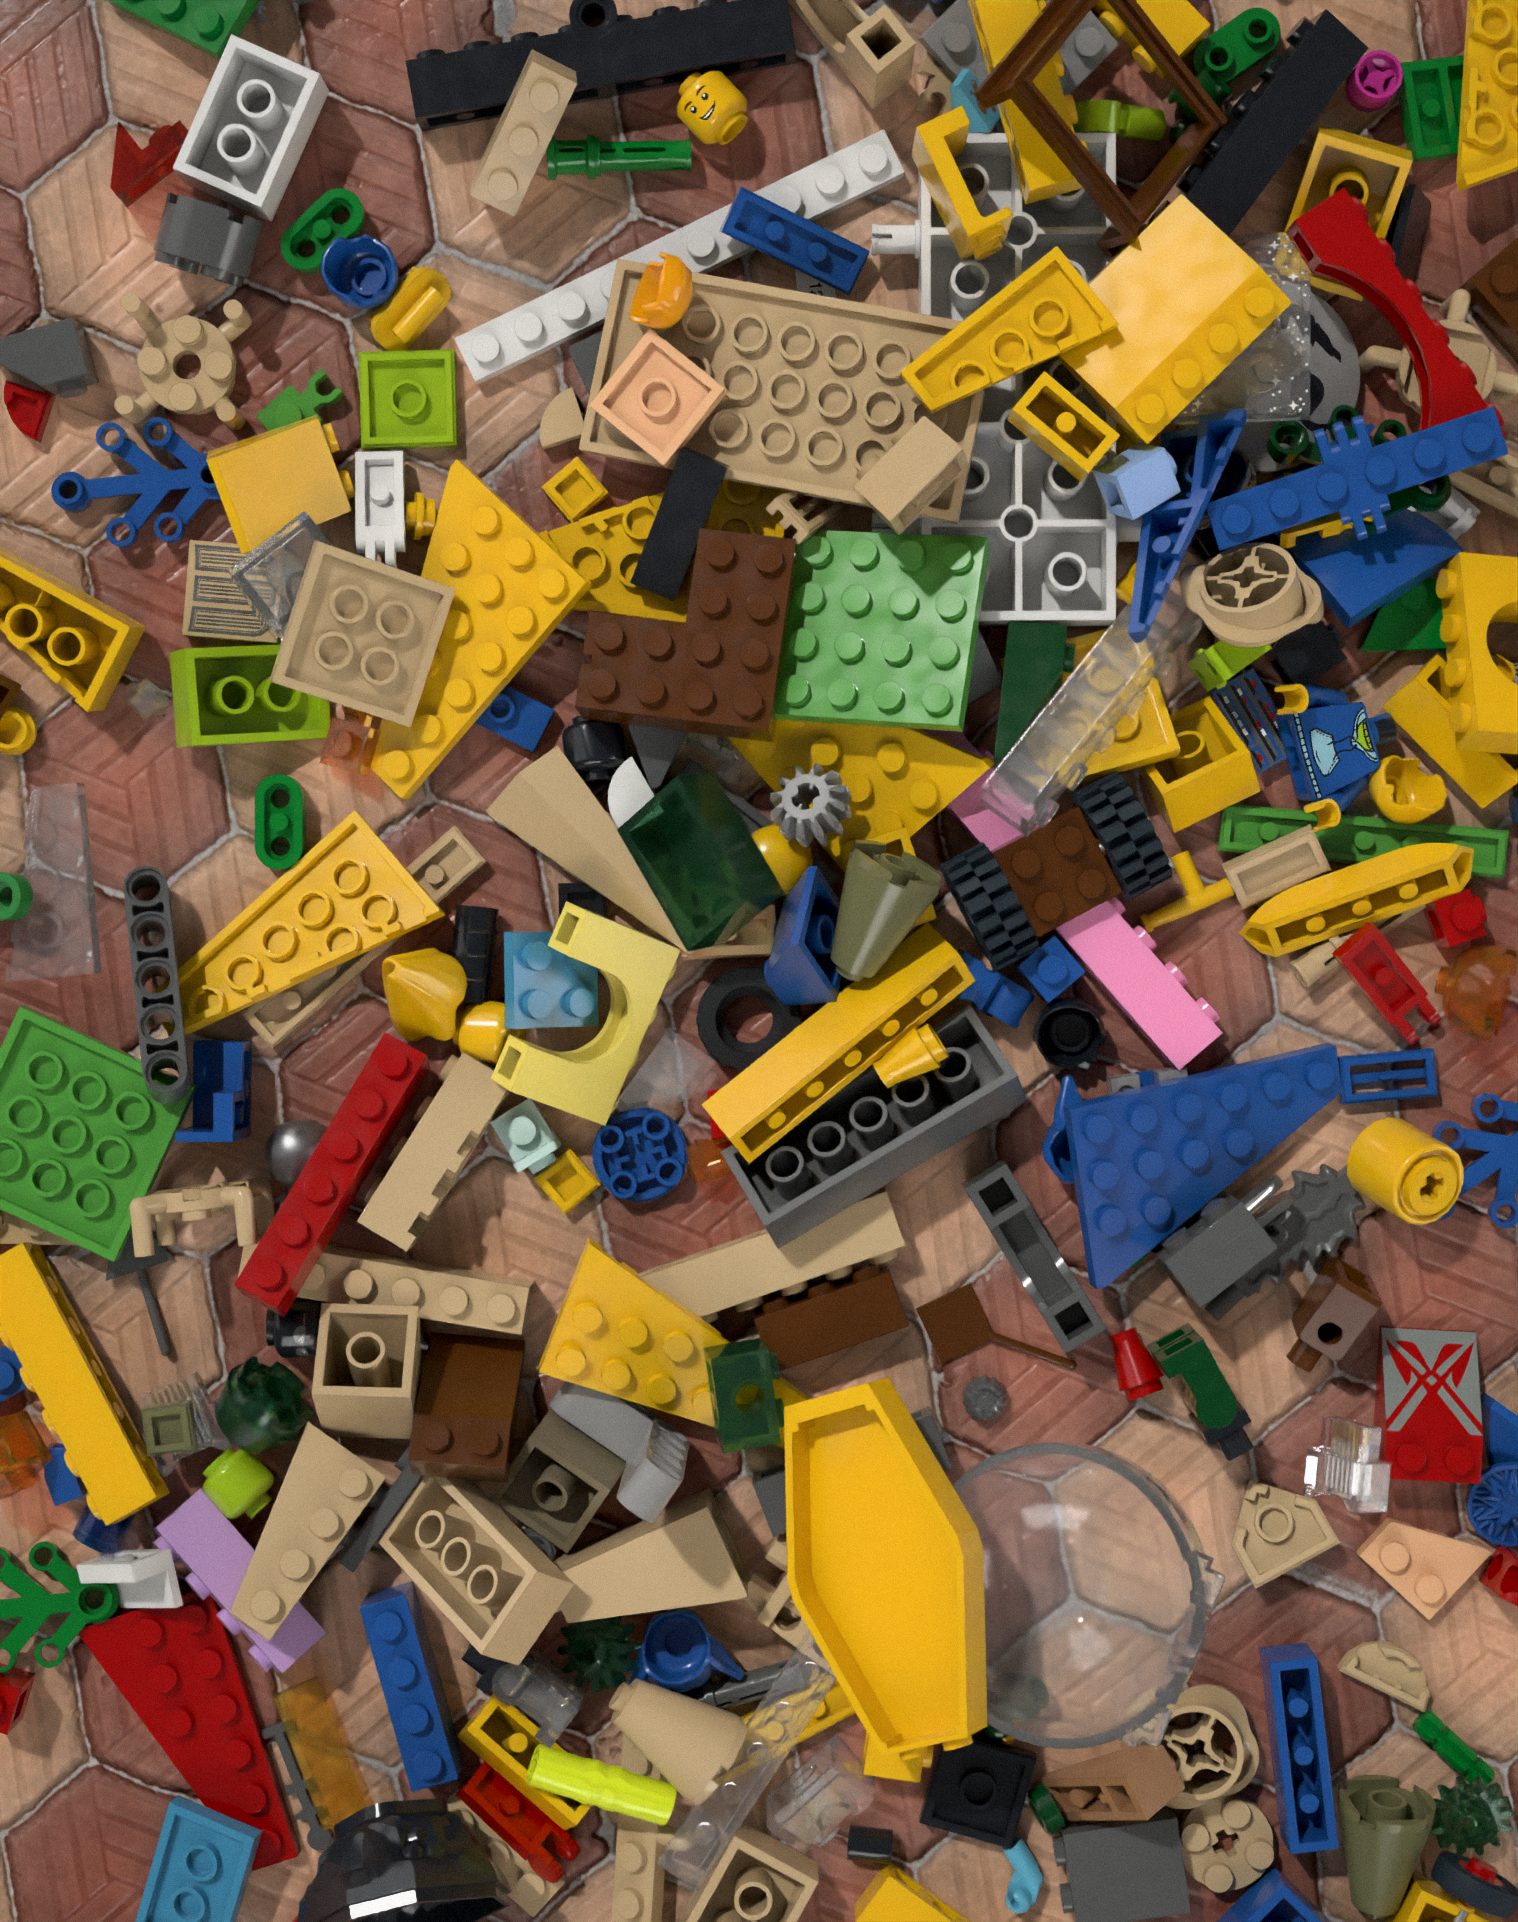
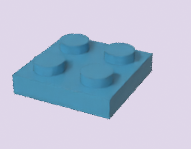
[504,931,598,1029]

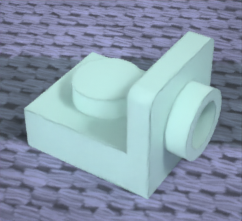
[490,1098,562,1174]

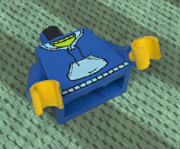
[1273,683,1397,832]

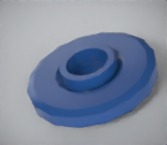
[1465,1461,1518,1547]

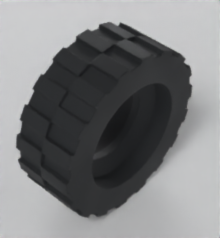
[696,967,802,1072]

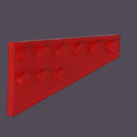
[78,1589,301,1871]

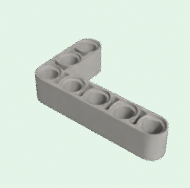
[549,1381,690,1523]

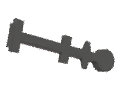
[260,1718,333,1851]

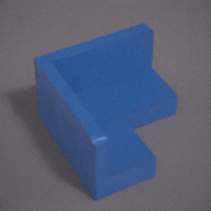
[175,1040,252,1142]

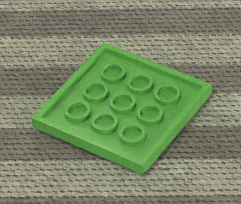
[775,530,991,732]
[0,1006,198,1262]

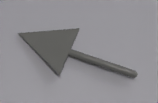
[105,1232,175,1356]

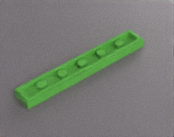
[1216,804,1509,878]

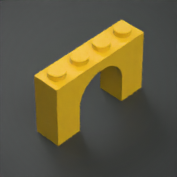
[1436,552,1518,755]

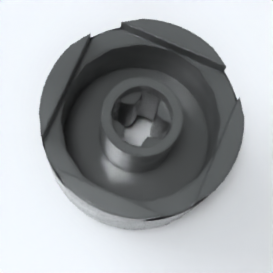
[153,193,263,288]

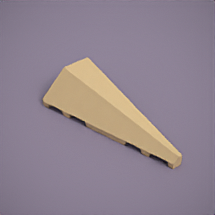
[486,745,701,956]

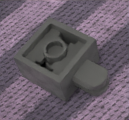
[1152,1175,1295,1308]

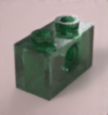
[703,1338,784,1454]

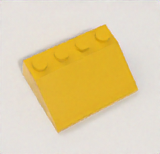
[1056,194,1292,444]

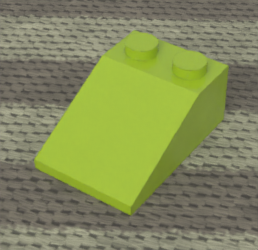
[169,645,332,748]

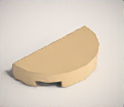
[1336,1640,1429,1712]

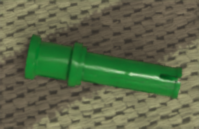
[547,135,692,180]

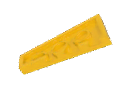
[900,246,1119,414]

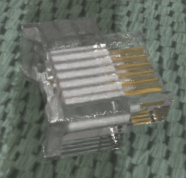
[139,1371,241,1478]
[1303,1416,1391,1513]

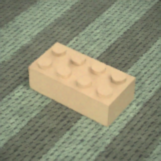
[378,1475,574,1666]
[677,1817,819,1922]

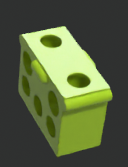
[1187,640,1272,692]

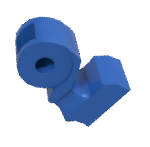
[956,949,1036,1029]

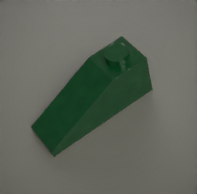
[994,621,1076,775]

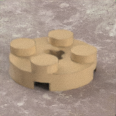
[1179,1795,1274,1893]

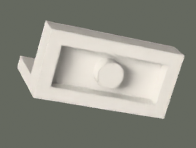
[76,1549,183,1608]

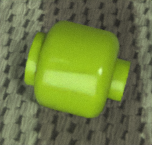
[203,1447,274,1519]

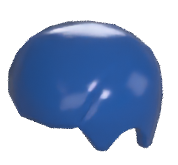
[321,234,399,309]

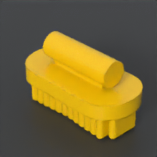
[368,266,451,351]

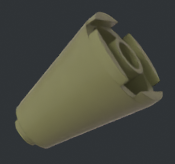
[830,839,943,982]
[1338,1775,1437,1919]

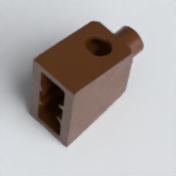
[1286,1256,1383,1372]

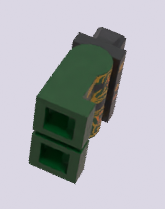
[1146,1323,1254,1461]

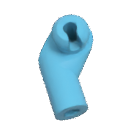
[1002,1836,1044,1914]

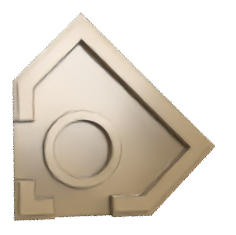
[1231,1480,1340,1588]

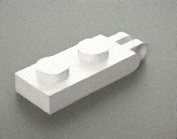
[355,451,406,568]

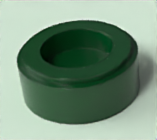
[1026,1783,1066,1835]

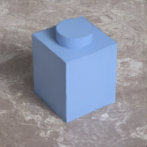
[1092,443,1181,520]

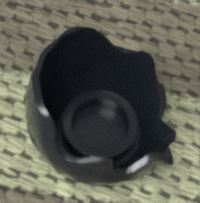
[1033,997,1106,1073]

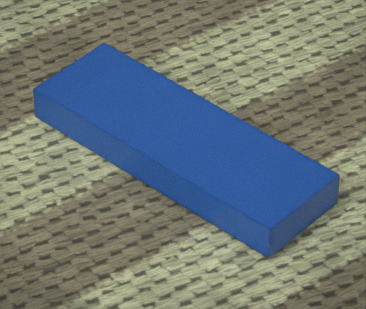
[719,187,870,296]

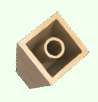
[553,1487,749,1623]

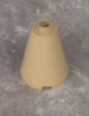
[609,1678,747,1806]

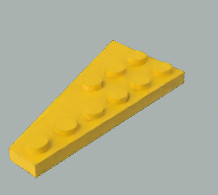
[153,810,446,1036]

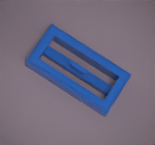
[1338,1048,1438,1104]

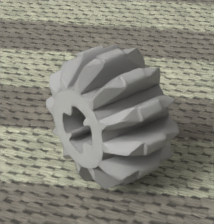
[770,763,852,848]

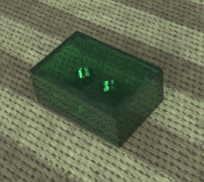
[617,771,784,952]

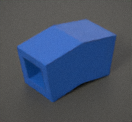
[44,1443,88,1506]

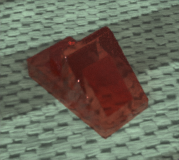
[110,120,188,208]

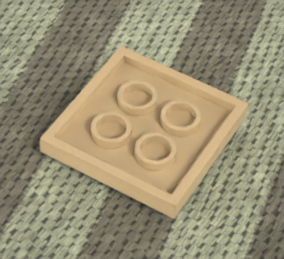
[269,540,456,727]

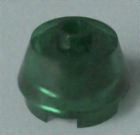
[215,1356,313,1454]

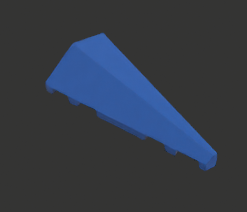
[1128,408,1248,643]

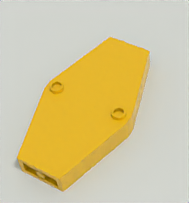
[784,1377,987,1760]

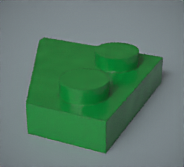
[1397,55,1464,164]
[1358,578,1446,653]

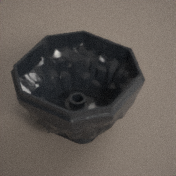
[297,1799,512,1922]

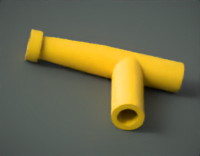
[1139,850,1234,933]

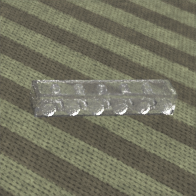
[981,579,1204,837]

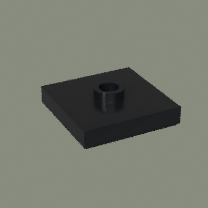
[919,1735,1037,1849]

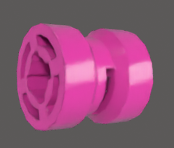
[1345,50,1403,113]

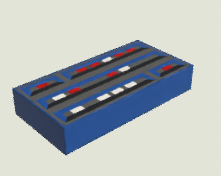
[1210,668,1287,775]

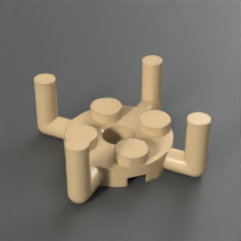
[1359,289,1518,414]
[114,293,252,430]
[129,1177,275,1257]

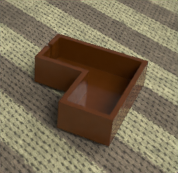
[575,528,799,742]

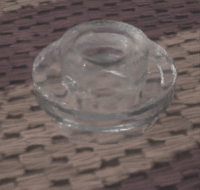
[126,677,171,721]

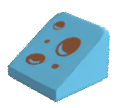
[950,69,1000,133]

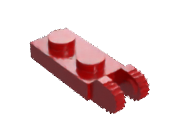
[1331,922,1442,1046]
[456,1761,581,1884]

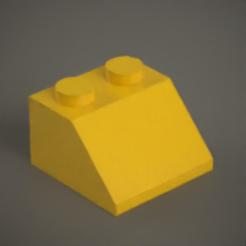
[1138,696,1261,833]

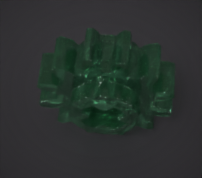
[557,1616,641,1693]
[1430,1775,1514,1855]

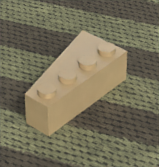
[357,1052,509,1252]
[229,1422,386,1643]

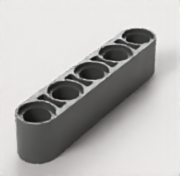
[124,866,190,1104]

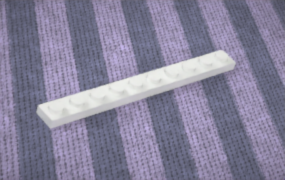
[454,129,905,385]

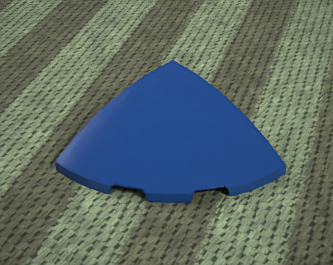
[1267,509,1464,629]

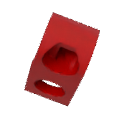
[1479,1545,1518,1607]

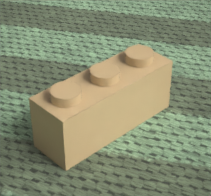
[470,49,577,217]

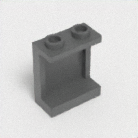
[1052,1806,1191,1922]

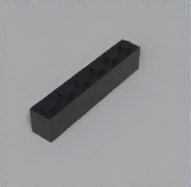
[1148,9,1368,237]

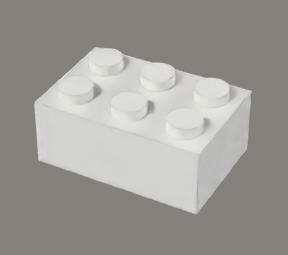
[173,34,329,222]

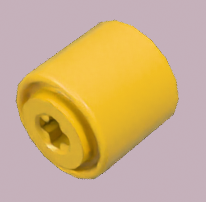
[1347,1117,1464,1225]

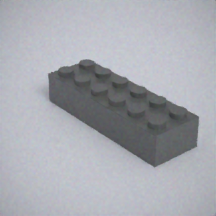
[721,1004,1027,1249]

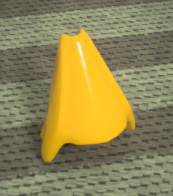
[382,948,467,1041]

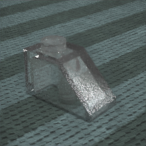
[613,1027,718,1112]

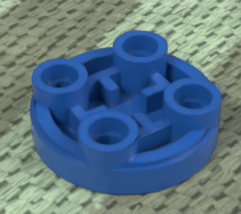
[592,1106,688,1202]

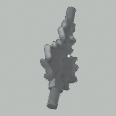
[1205,1164,1366,1321]

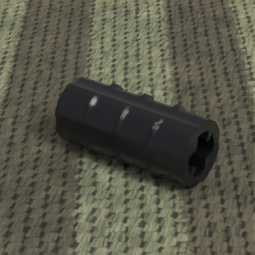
[450,905,499,1003]

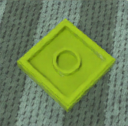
[359,349,458,450]

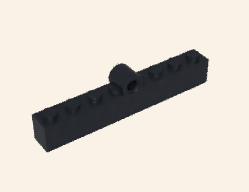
[406,0,796,132]

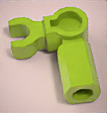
[1072,100,1166,142]

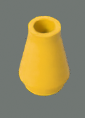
[873,1023,949,1088]

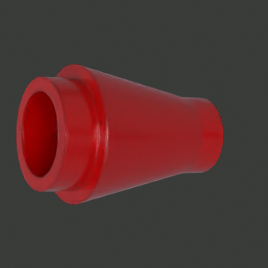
[1109,1327,1164,1401]

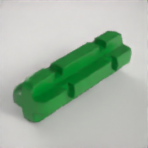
[1412,1709,1495,1790]

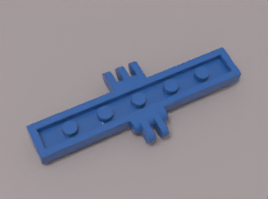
[1206,406,1508,552]

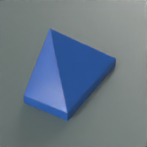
[1480,1392,1518,1466]

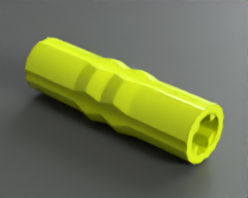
[526,1744,677,1826]

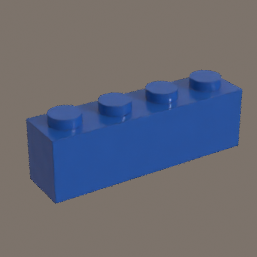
[359,1581,464,1792]
[1259,1642,1339,1854]

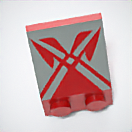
[1372,1326,1483,1484]

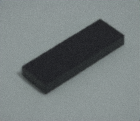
[630,446,729,602]

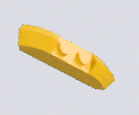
[1239,843,1475,957]

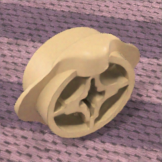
[1179,542,1324,647]
[1131,1684,1259,1809]

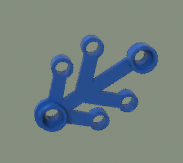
[51,417,221,548]
[1432,1093,1518,1228]

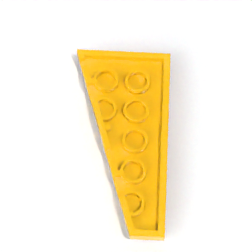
[539,1237,812,1449]

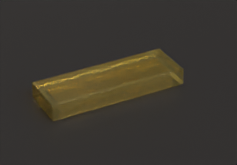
[273,1676,367,1831]

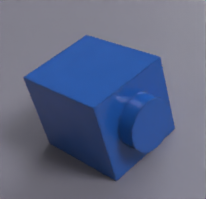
[1013,935,1085,1003]

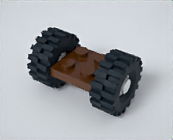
[939,771,1173,971]

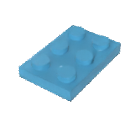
[135,1795,262,1922]

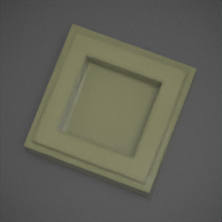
[141,1400,199,1457]

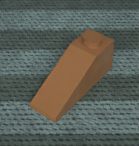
[1038,1745,1185,1821]

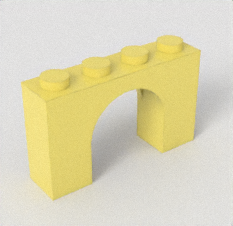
[490,901,681,1126]

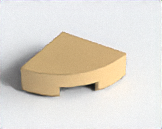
[540,387,584,450]

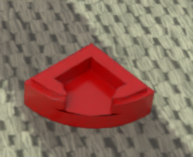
[3,380,55,443]

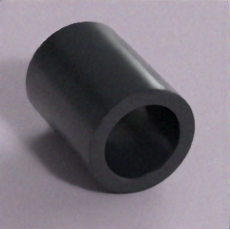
[847,1825,893,1864]

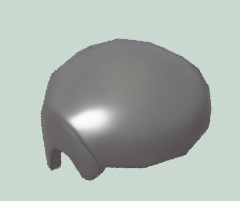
[264,1119,327,1189]

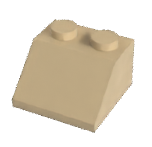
[853,416,969,535]

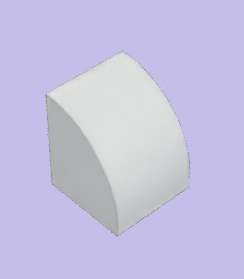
[608,756,662,832]

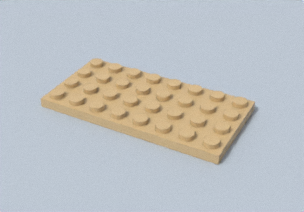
[579,258,987,524]

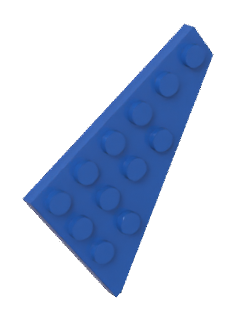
[1063,1043,1342,1289]

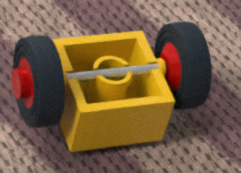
[1385,1851,1518,1922]

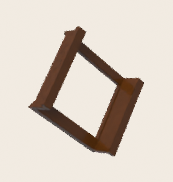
[973,0,1228,258]

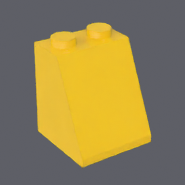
[206,415,355,554]

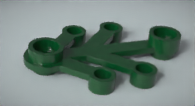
[1266,405,1452,534]

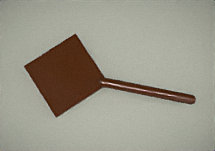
[916,1283,1077,1370]

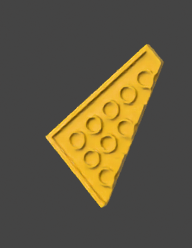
[539,480,786,623]

